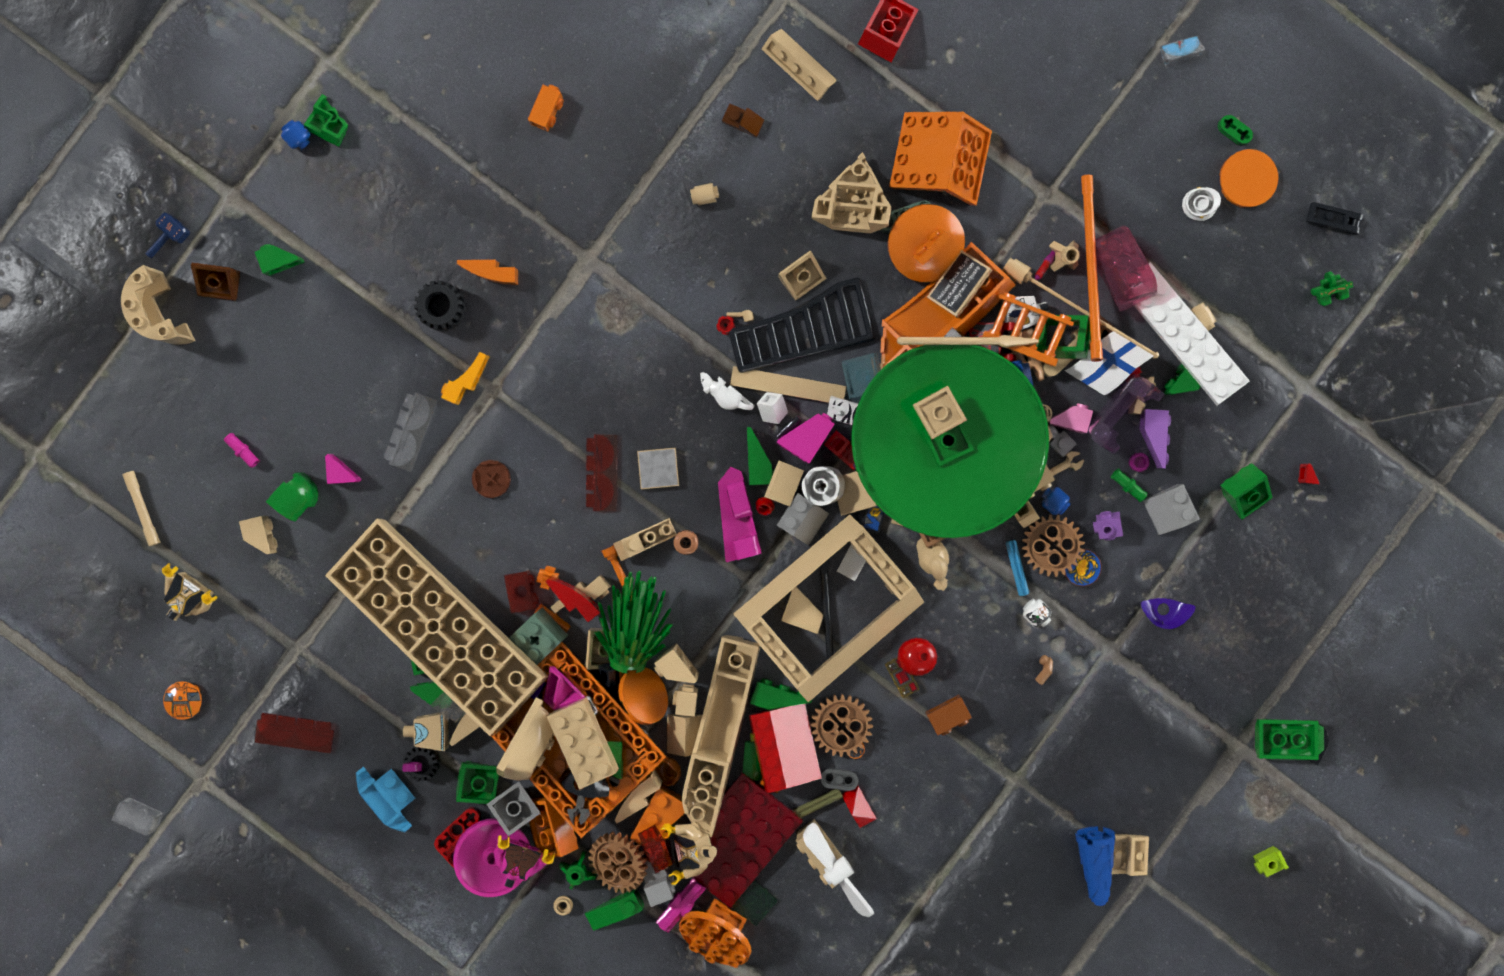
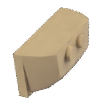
[496,697,555,781]

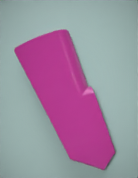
[718,467,762,562]

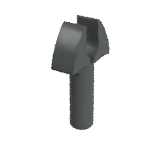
[567,789,590,825]

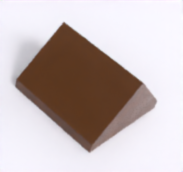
[191,262,240,301]

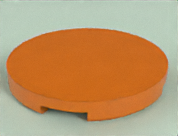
[1219,149,1278,208]
[619,667,668,725]

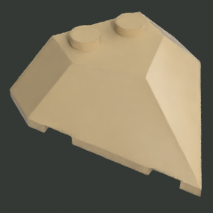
[812,152,891,233]

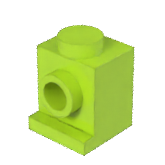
[1253,846,1289,877]

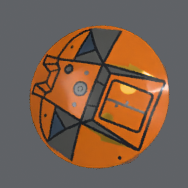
[163,681,202,720]

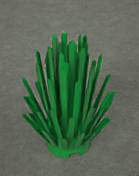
[594,571,673,673]

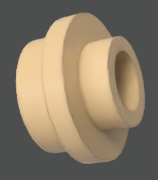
[554,896,573,915]

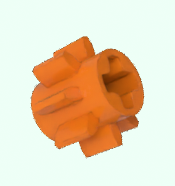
[536,566,559,590]

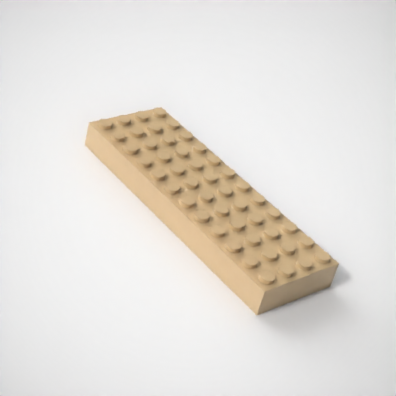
[325,518,548,736]

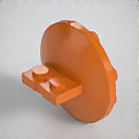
[888,204,965,282]
[679,899,752,968]

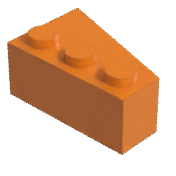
[630,785,685,848]

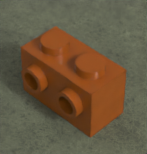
[925,694,972,736]

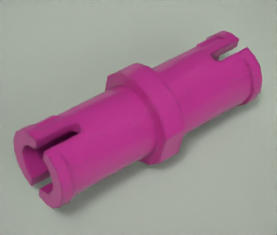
[224,433,260,468]

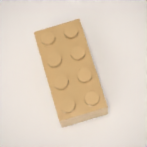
[547,697,619,790]

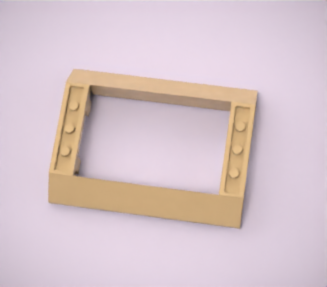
[733,514,924,702]

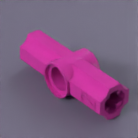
[656,877,706,933]

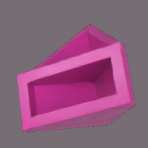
[543,666,585,710]

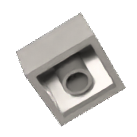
[1143,484,1200,535]
[777,493,829,546]

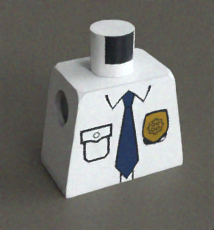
[1000,296,1049,336]

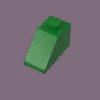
[255,244,305,276]
[410,681,454,709]

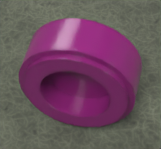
[1129,453,1150,472]
[402,762,422,772]

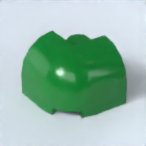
[266,472,319,522]

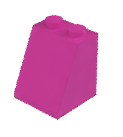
[776,413,834,464]

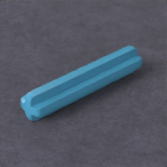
[1006,540,1029,596]

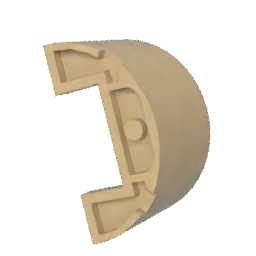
[121,265,195,345]

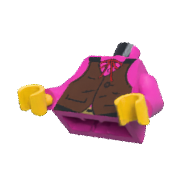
[493,835,555,888]

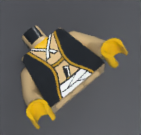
[162,563,217,621]
[660,823,717,885]

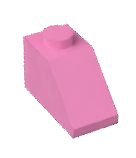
[1048,404,1093,434]

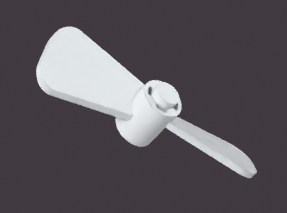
[803,823,874,917]

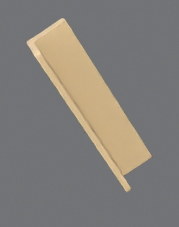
[762,29,837,101]

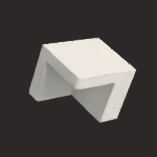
[757,392,788,424]

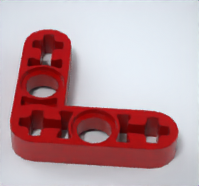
[434,807,481,868]

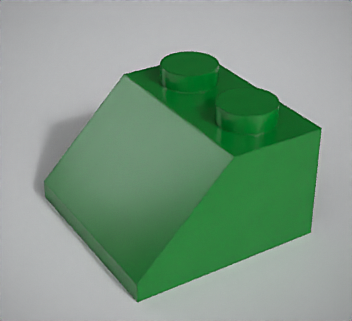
[1220,463,1273,520]

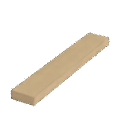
[730,366,846,403]

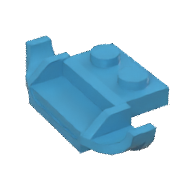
[356,766,415,832]

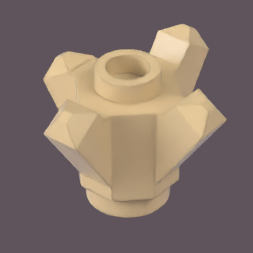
[1049,240,1079,272]

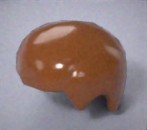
[655,757,681,787]

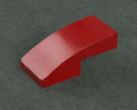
[824,430,855,471]

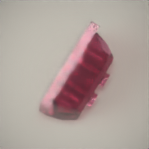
[1085,226,1157,312]

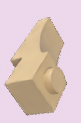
[550,575,611,613]

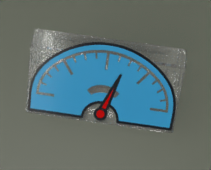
[1160,35,1205,65]

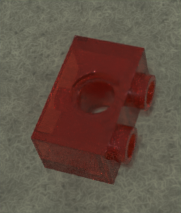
[504,570,539,613]
[638,825,673,874]

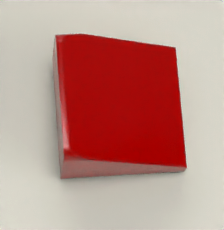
[1298,464,1319,484]

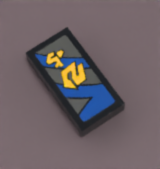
[861,506,885,534]

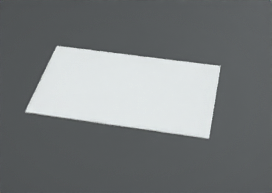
[837,544,866,581]

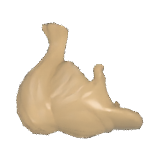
[916,538,950,591]

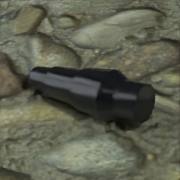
[777,416,802,439]

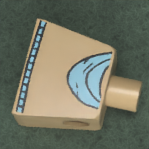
[403,711,449,751]

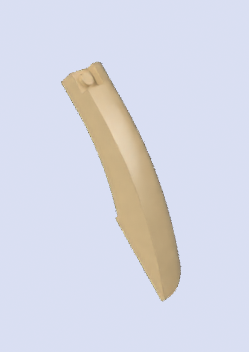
[682,635,760,837]

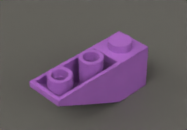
[1139,409,1171,469]

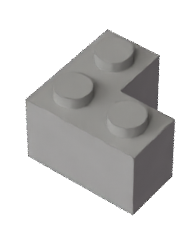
[644,853,677,907]

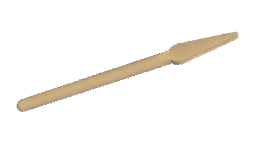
[897,335,1039,347]

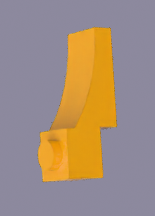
[441,352,490,405]

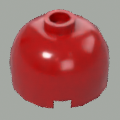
[897,637,938,676]

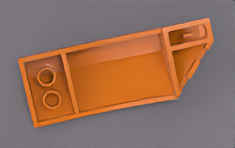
[879,242,1016,371]

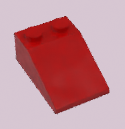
[858,0,919,62]

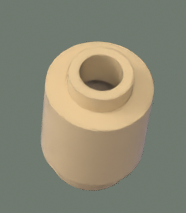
[690,183,719,206]
[1190,302,1217,331]

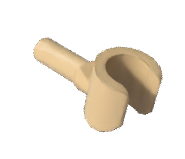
[727,310,754,322]

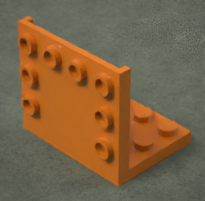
[889,112,992,206]

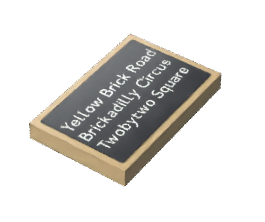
[927,250,993,318]

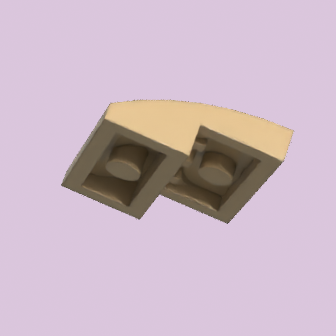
[1112,834,1149,876]

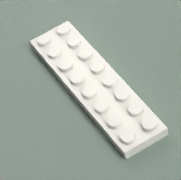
[1119,262,1250,406]

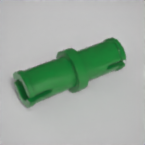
[1111,468,1148,502]

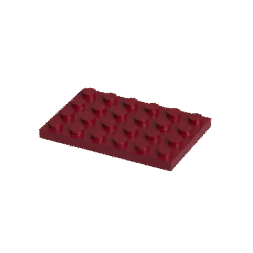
[673,772,803,908]

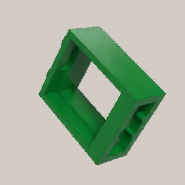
[1036,315,1090,359]

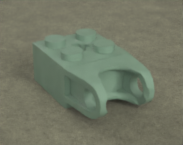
[509,607,569,665]

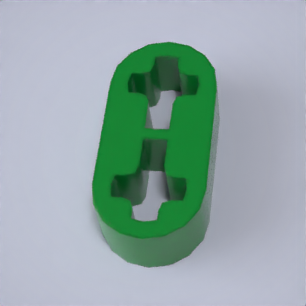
[1218,115,1253,146]

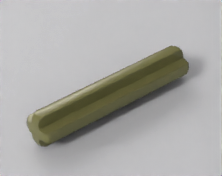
[792,789,842,818]

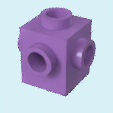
[1093,511,1123,540]

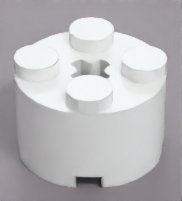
[802,466,845,506]

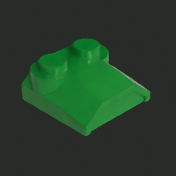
[456,761,499,804]

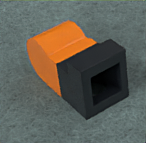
[599,663,629,687]

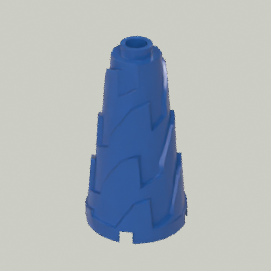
[1075,826,1115,906]

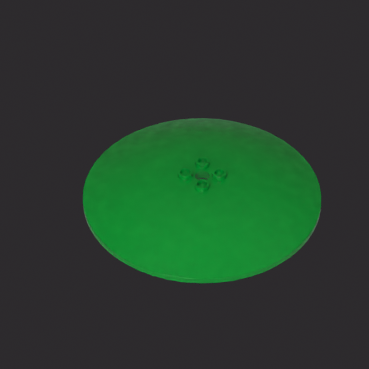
[852,345,1049,538]

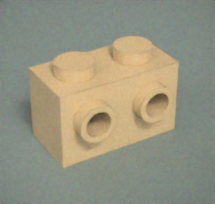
[672,683,698,717]

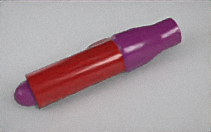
[1034,251,1055,280]

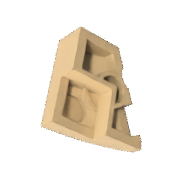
[781,586,823,634]

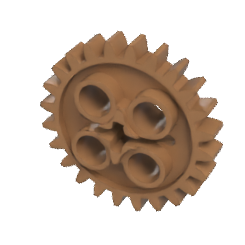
[1021,515,1085,577]
[810,694,873,757]
[588,831,648,894]

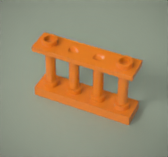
[982,292,1074,367]

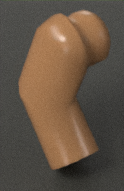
[1035,655,1053,685]

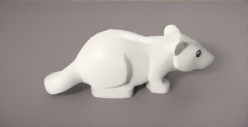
[700,372,755,410]

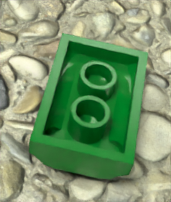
[1255,718,1324,760]

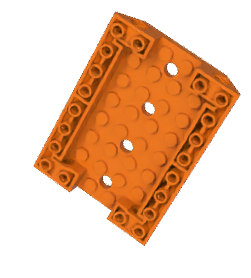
[491,642,667,838]

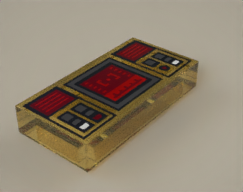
[885,657,920,698]

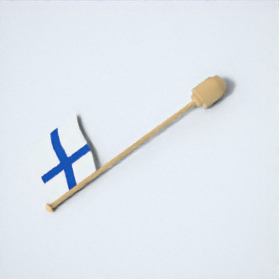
[1003,258,1159,395]

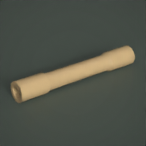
[122,471,161,547]

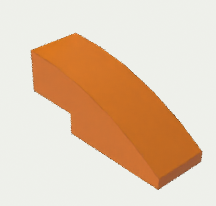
[457,260,518,285]

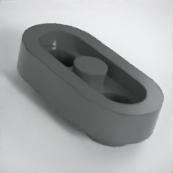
[820,768,859,791]

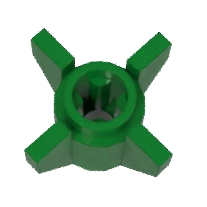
[559,851,597,890]

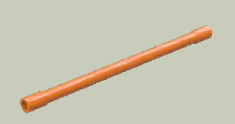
[1081,175,1103,362]

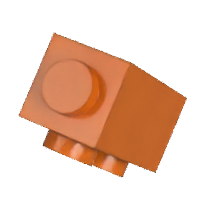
[528,84,564,132]

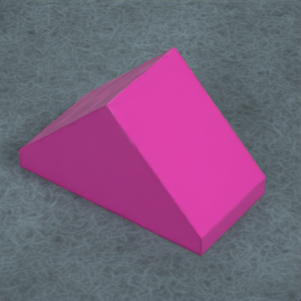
[325,454,362,484]

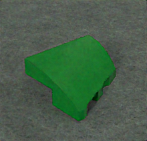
[304,94,348,147]

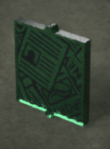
[733,880,778,926]

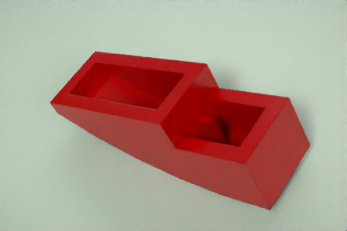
[545,576,600,622]

